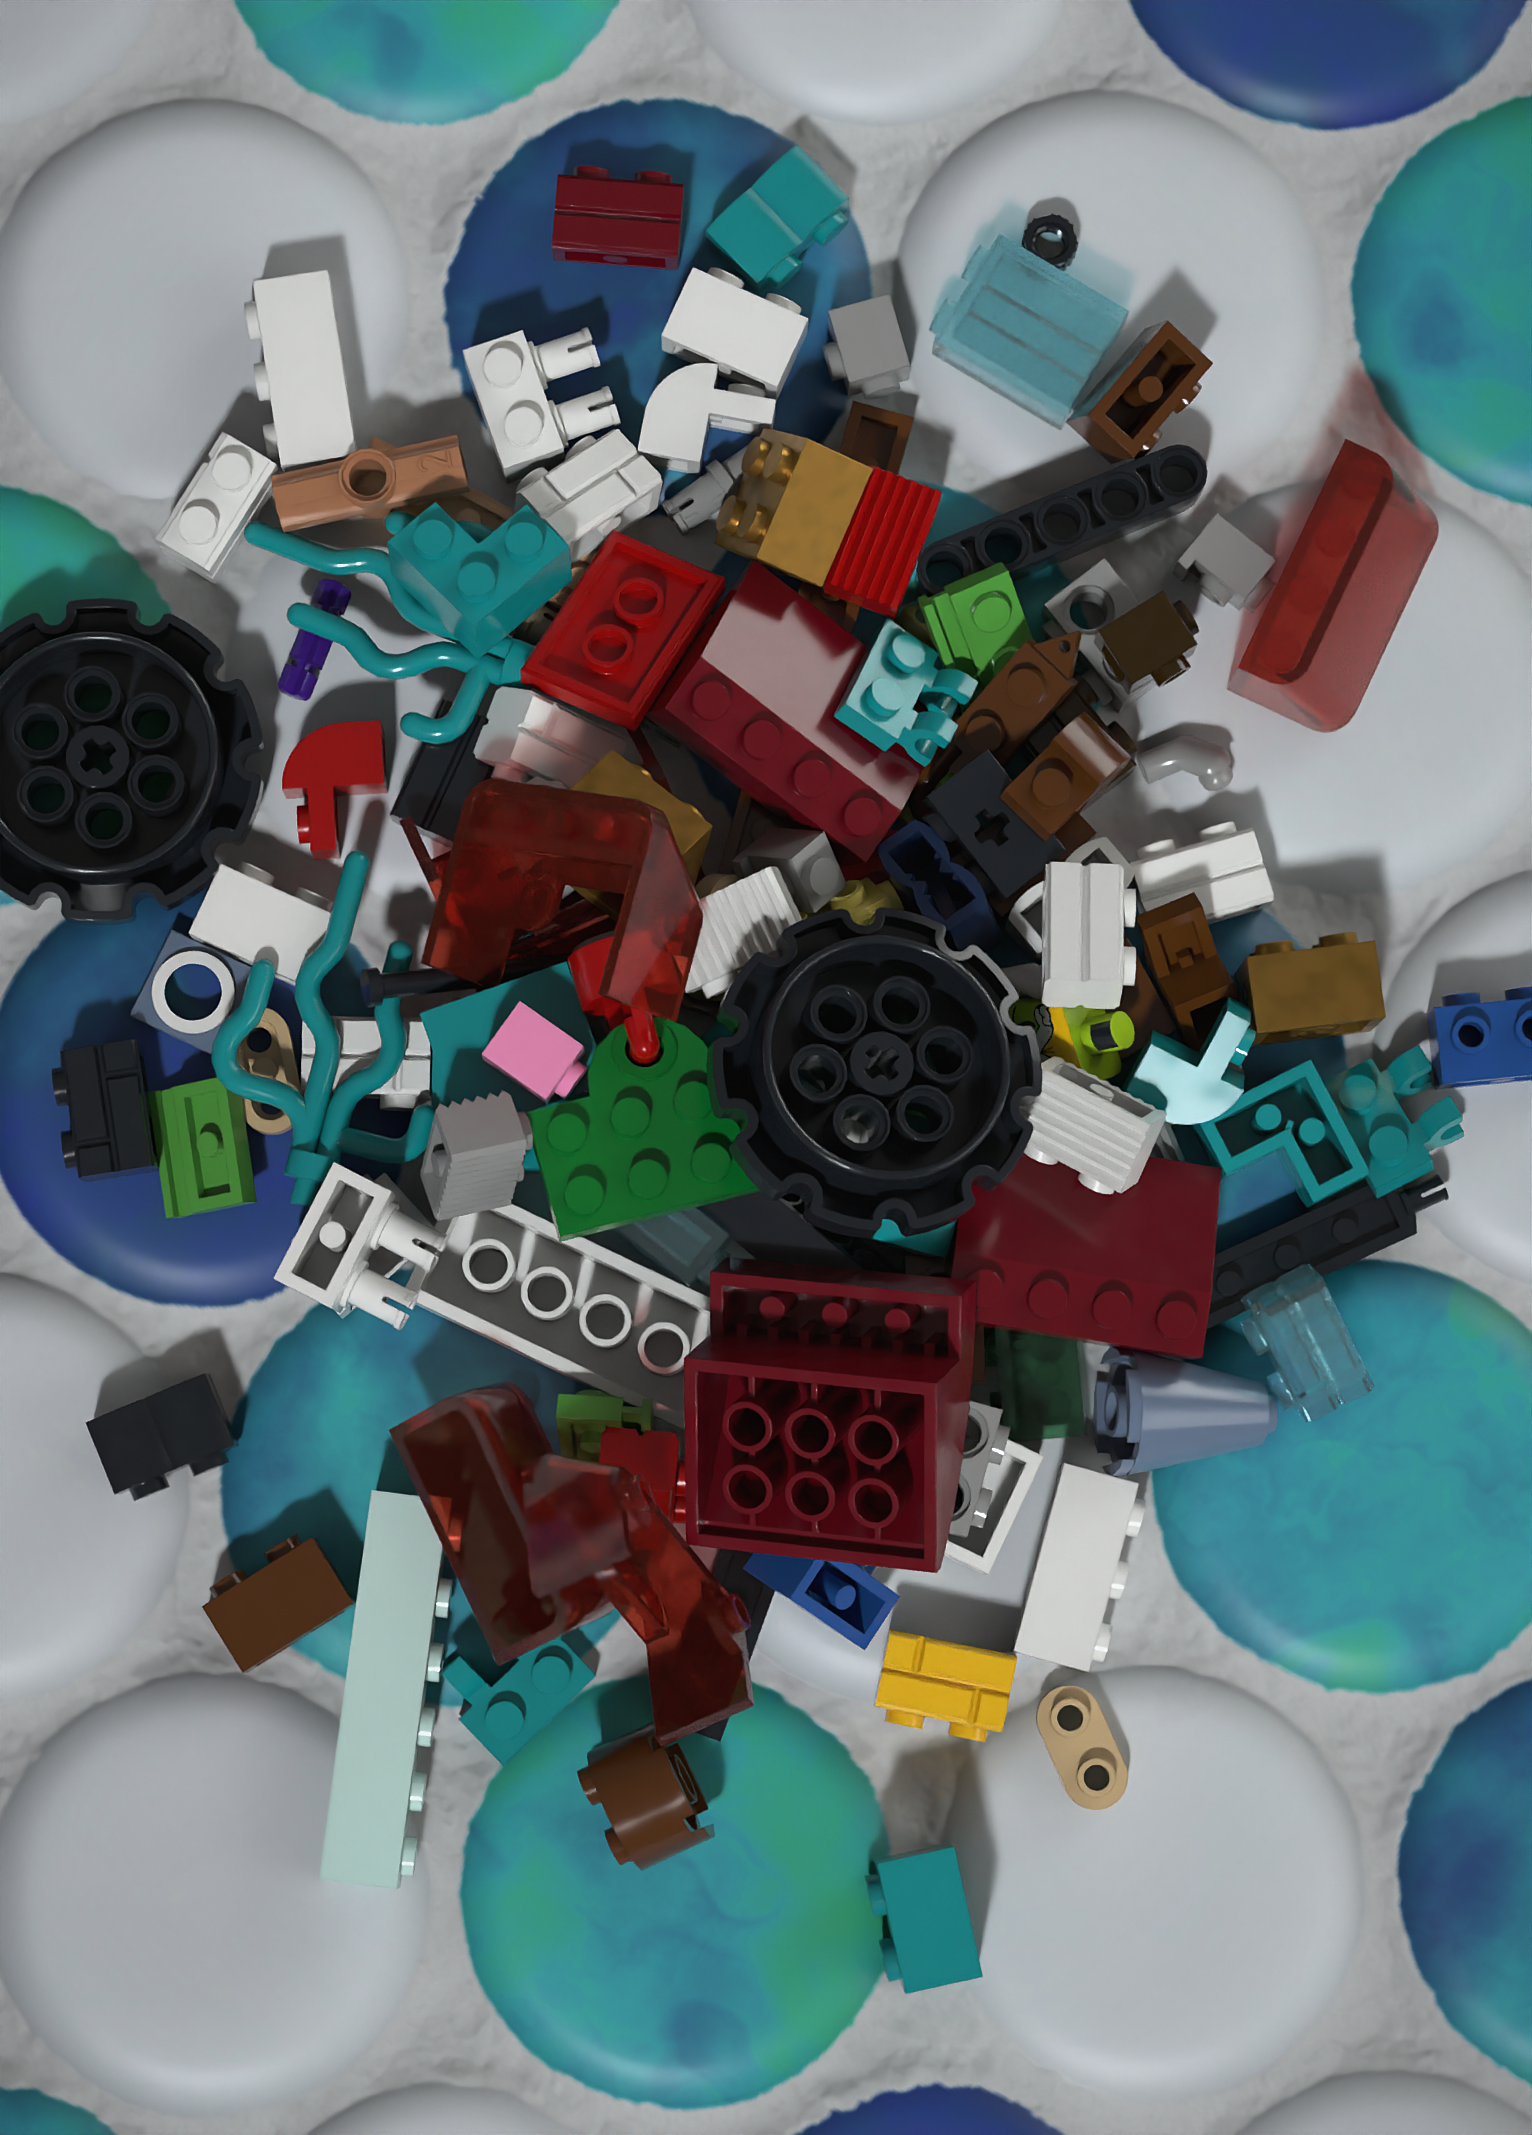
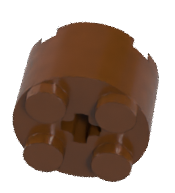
[577,1718,715,1870]

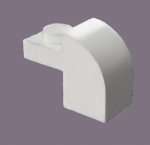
[637,363,776,475]

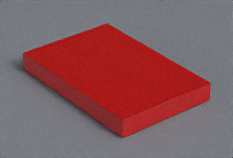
[520,530,725,732]

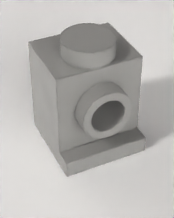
[1172,513,1276,613]
[731,827,847,913]

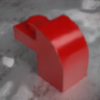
[282,720,388,860]

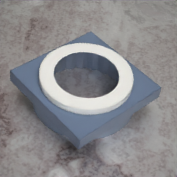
[130,930,250,1055]

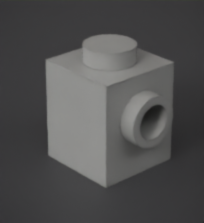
[823,294,910,400]

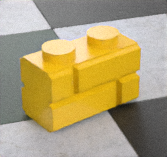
[874,1630,1017,1742]

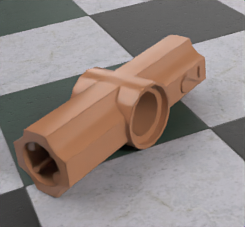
[271,435,470,533]

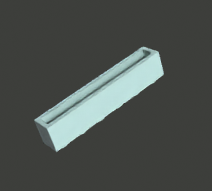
[319,1490,461,1889]

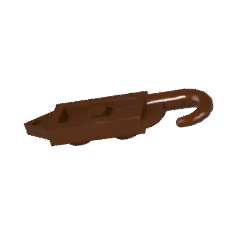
[908,631,1082,823]

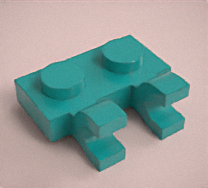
[833,618,978,767]
[1323,1045,1464,1199]
[441,1609,596,1766]

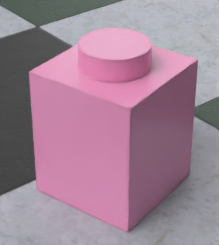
[482,1001,587,1106]

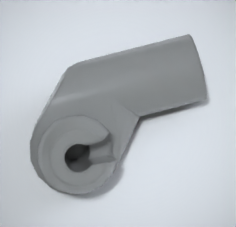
[1136,735,1233,791]

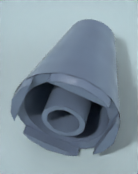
[1093,1347,1278,1476]

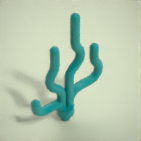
[244,510,536,744]
[211,850,436,1208]

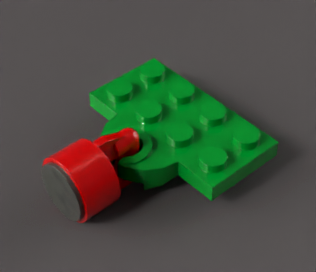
[526,926,760,1242]

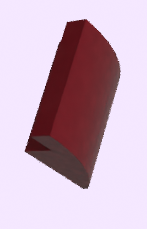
[684,1257,976,1573]

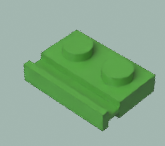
[917,562,1033,714]
[148,1077,257,1218]
[556,1390,656,1475]

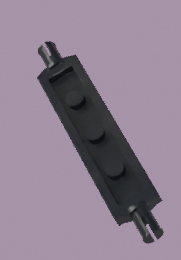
[1206,1174,1449,1330]

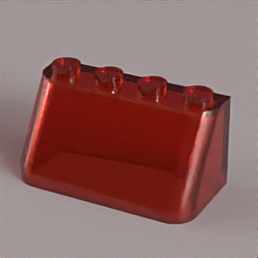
[1226,439,1439,733]
[389,1381,617,1666]

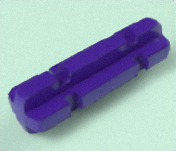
[278,578,351,701]

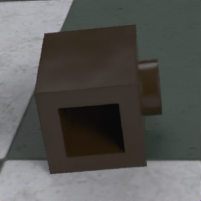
[1094,590,1199,695]

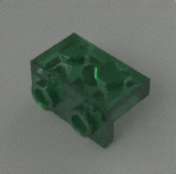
[984,1328,1088,1443]

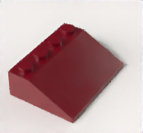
[645,560,928,866]
[943,1152,1221,1360]

